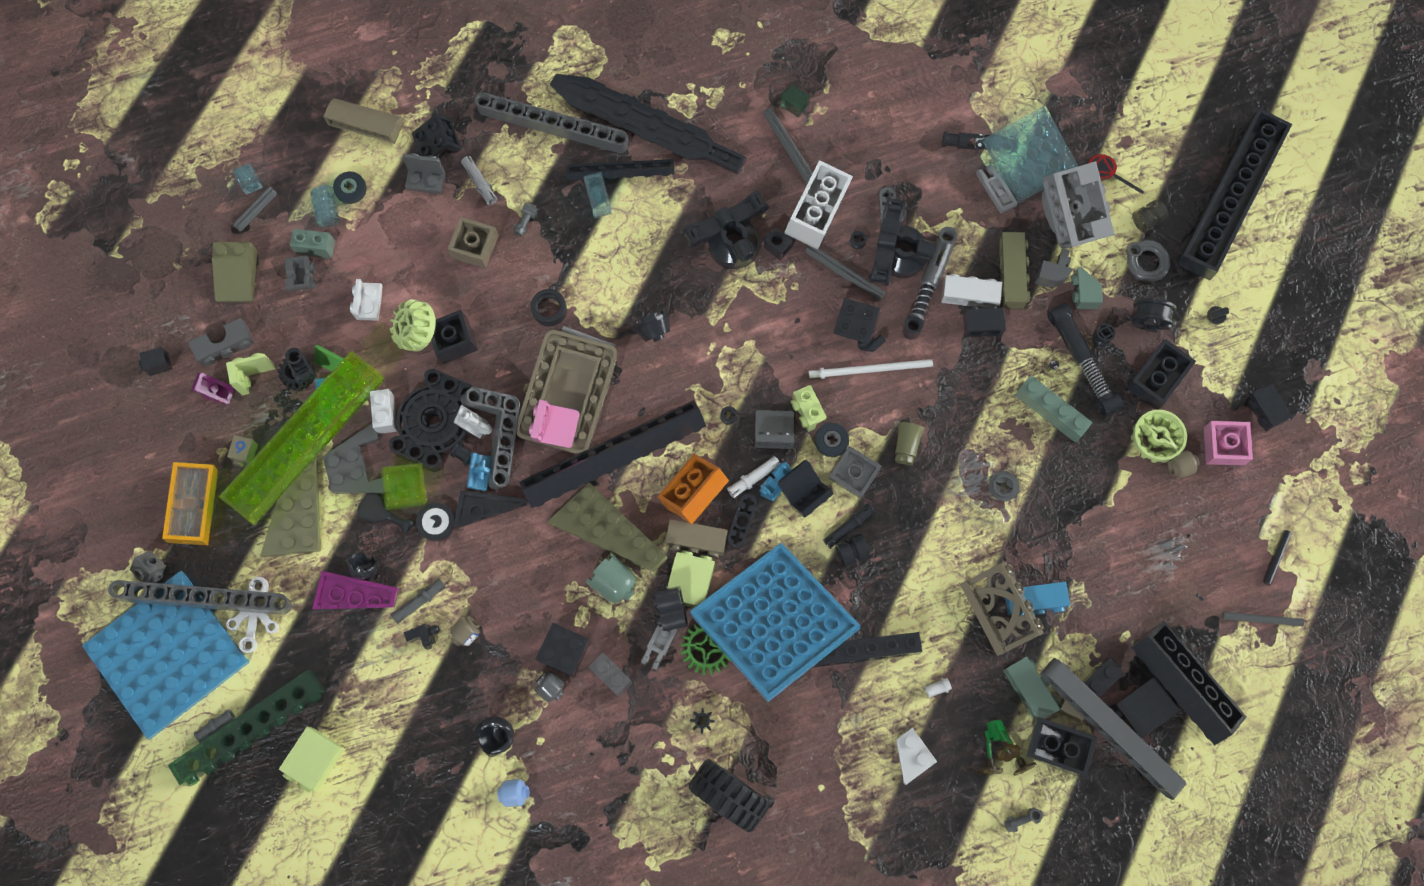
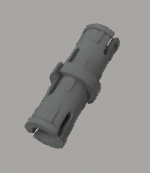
[193,709,236,743]

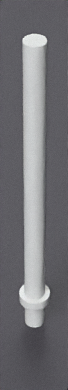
[809,359,933,379]

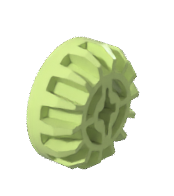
[390,299,435,352]
[1131,410,1187,463]

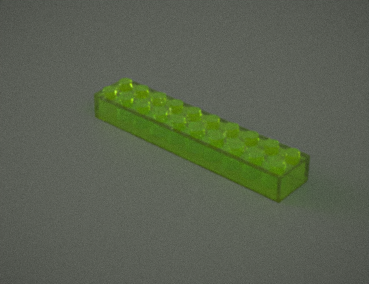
[219,350,385,526]

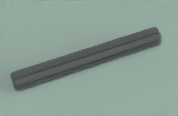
[764,108,813,183]
[805,245,885,301]

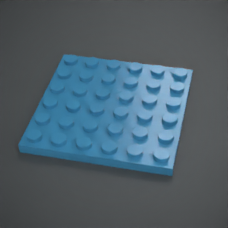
[690,543,860,702]
[82,571,250,740]

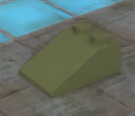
[212,242,258,303]

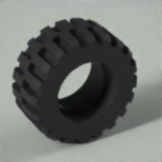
[689,759,770,833]

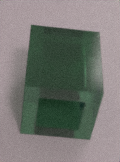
[781,85,810,118]

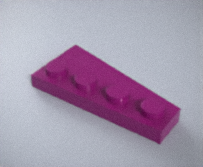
[312,571,399,609]

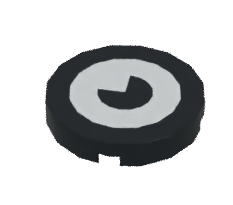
[416,503,455,542]

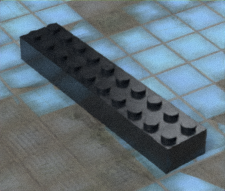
[1176,108,1292,281]

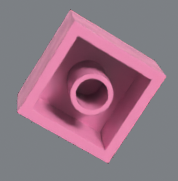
[1203,421,1253,465]

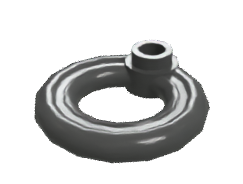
[1126,240,1170,282]

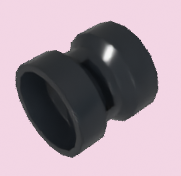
[1092,323,1115,347]

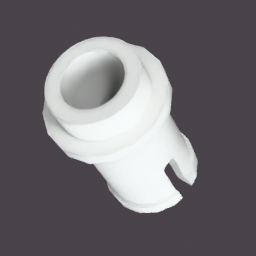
[924,677,952,698]

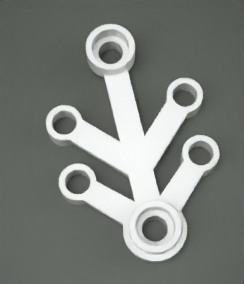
[226,577,282,653]

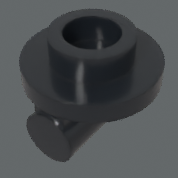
[1207,306,1229,325]

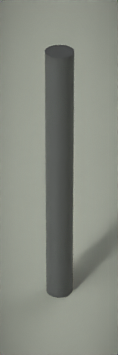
[1222,612,1304,627]

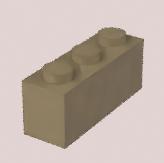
[665,519,728,558]

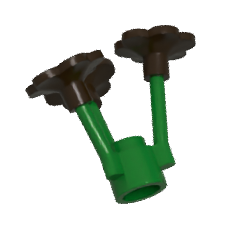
[978,720,1037,776]

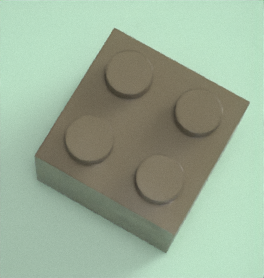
[447,217,499,268]

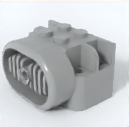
[1042,162,1115,249]

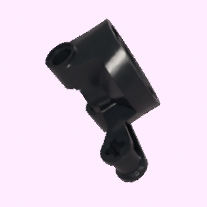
[681,190,769,270]
[870,196,936,286]

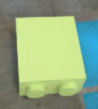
[667,551,715,608]
[279,726,345,793]

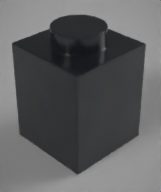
[139,347,172,376]

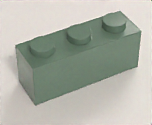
[1003,657,1060,722]

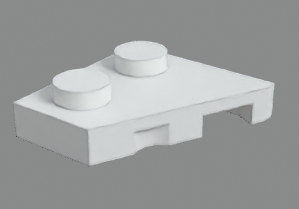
[896,728,937,785]

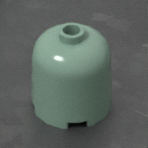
[586,553,636,603]

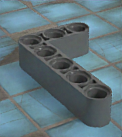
[461,387,520,490]

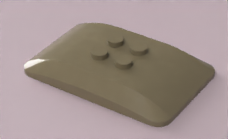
[516,330,618,454]

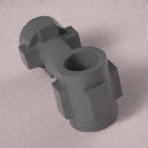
[513,203,539,237]
[1003,807,1043,833]

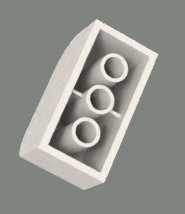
[784,160,853,249]

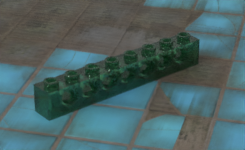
[168,670,326,787]

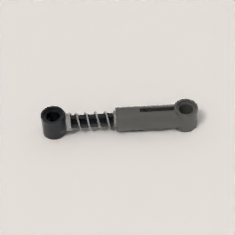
[902,227,958,340]

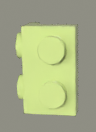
[791,385,826,432]

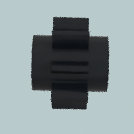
[690,708,715,734]

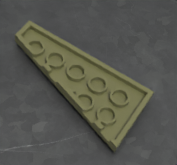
[547,483,668,572]

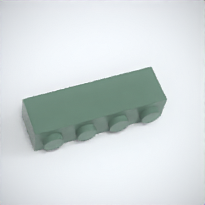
[1015,375,1093,443]

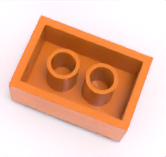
[657,454,729,525]

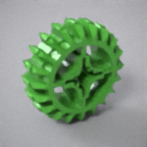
[681,624,731,676]

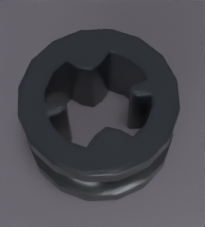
[849,231,867,249]
[720,406,738,425]

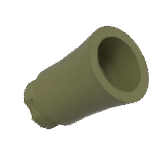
[895,422,925,465]

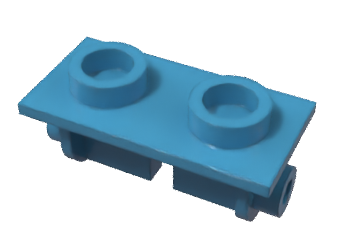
[759,461,792,501]

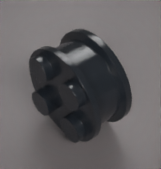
[1131,299,1177,333]

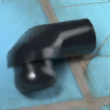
[857,334,886,352]

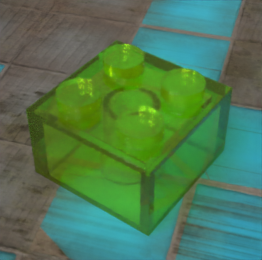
[380,463,427,510]

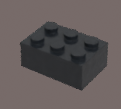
[1126,338,1196,410]

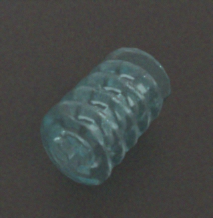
[310,185,340,227]

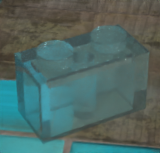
[583,172,612,218]

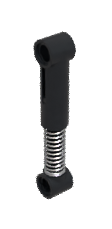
[1047,303,1123,417]

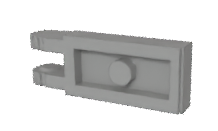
[976,165,1018,214]
[641,626,679,670]

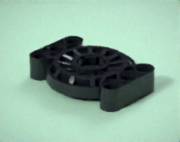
[389,369,475,472]

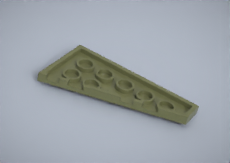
[260,438,321,558]

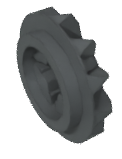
[988,471,1020,502]

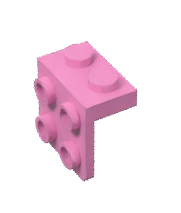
[529,400,580,448]

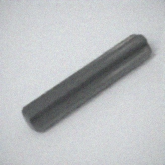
[233,187,277,231]

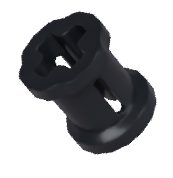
[450,442,475,466]

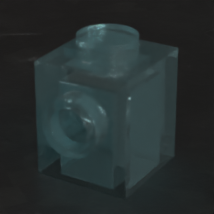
[233,163,263,195]

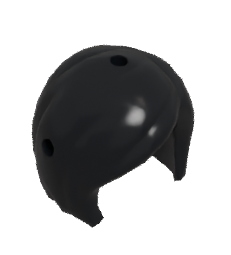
[475,716,514,757]

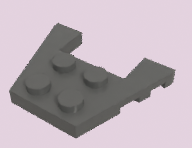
[323,424,394,495]

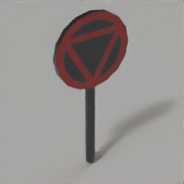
[1088,154,1144,194]

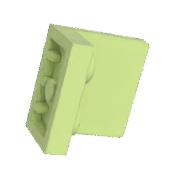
[226,353,276,395]

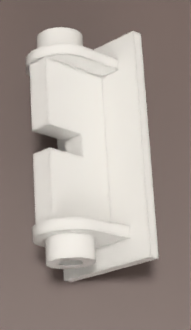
[453,405,492,439]

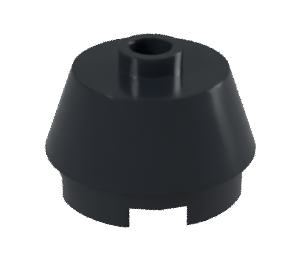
[633,309,670,342]

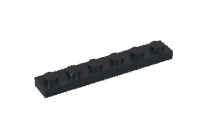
[565,159,675,181]

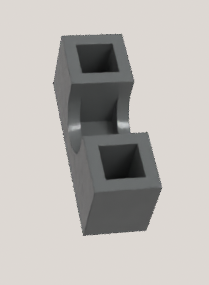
[188,318,255,367]

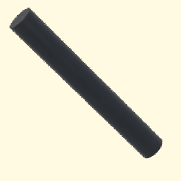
[1263,530,1292,586]

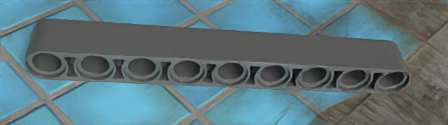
[475,93,629,153]
[108,580,292,615]
[1040,658,1186,800]

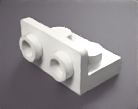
[350,279,383,321]

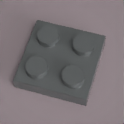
[828,446,882,499]

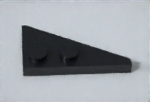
[454,490,528,528]

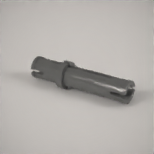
[390,578,446,624]

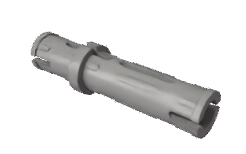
[461,156,497,205]

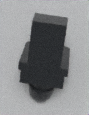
[404,624,440,650]

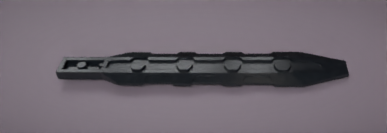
[550,74,746,174]

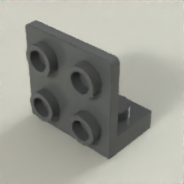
[402,153,446,194]
[755,410,794,449]

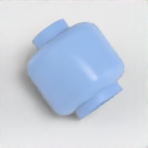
[497,779,530,807]

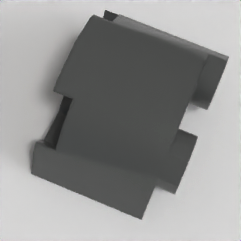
[285,255,316,292]

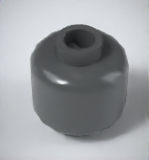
[534,672,564,702]

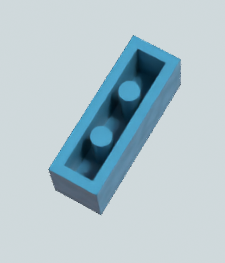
[1004,582,1070,616]

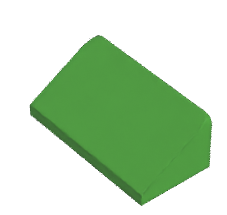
[314,345,353,378]

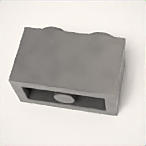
[589,653,632,697]

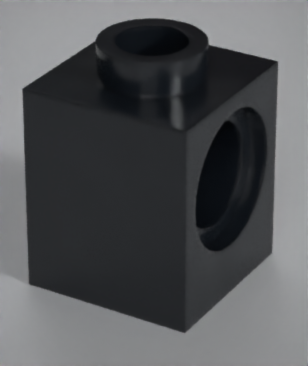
[763,227,793,261]

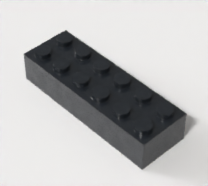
[1132,621,1247,746]

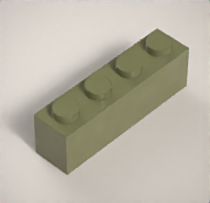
[999,232,1030,309]

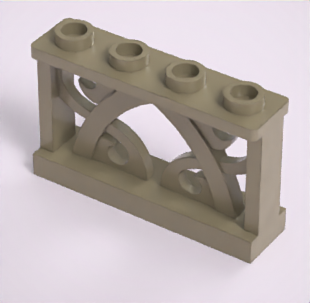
[960,562,1044,656]

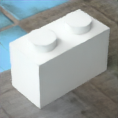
[370,389,397,434]

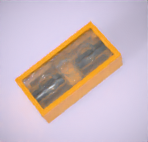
[162,462,218,545]

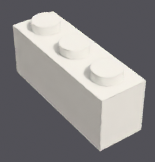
[941,274,1002,308]

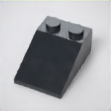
[1026,716,1097,778]

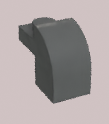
[1035,248,1073,288]

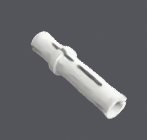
[727,456,779,498]

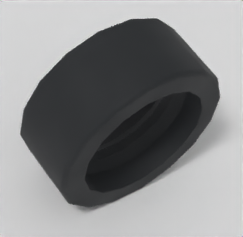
[531,289,567,327]

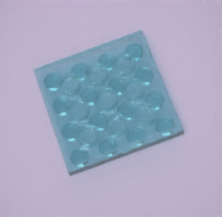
[982,105,1078,203]

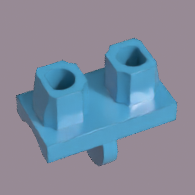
[467,453,491,491]

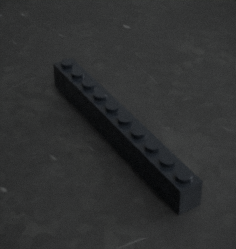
[519,400,706,508]

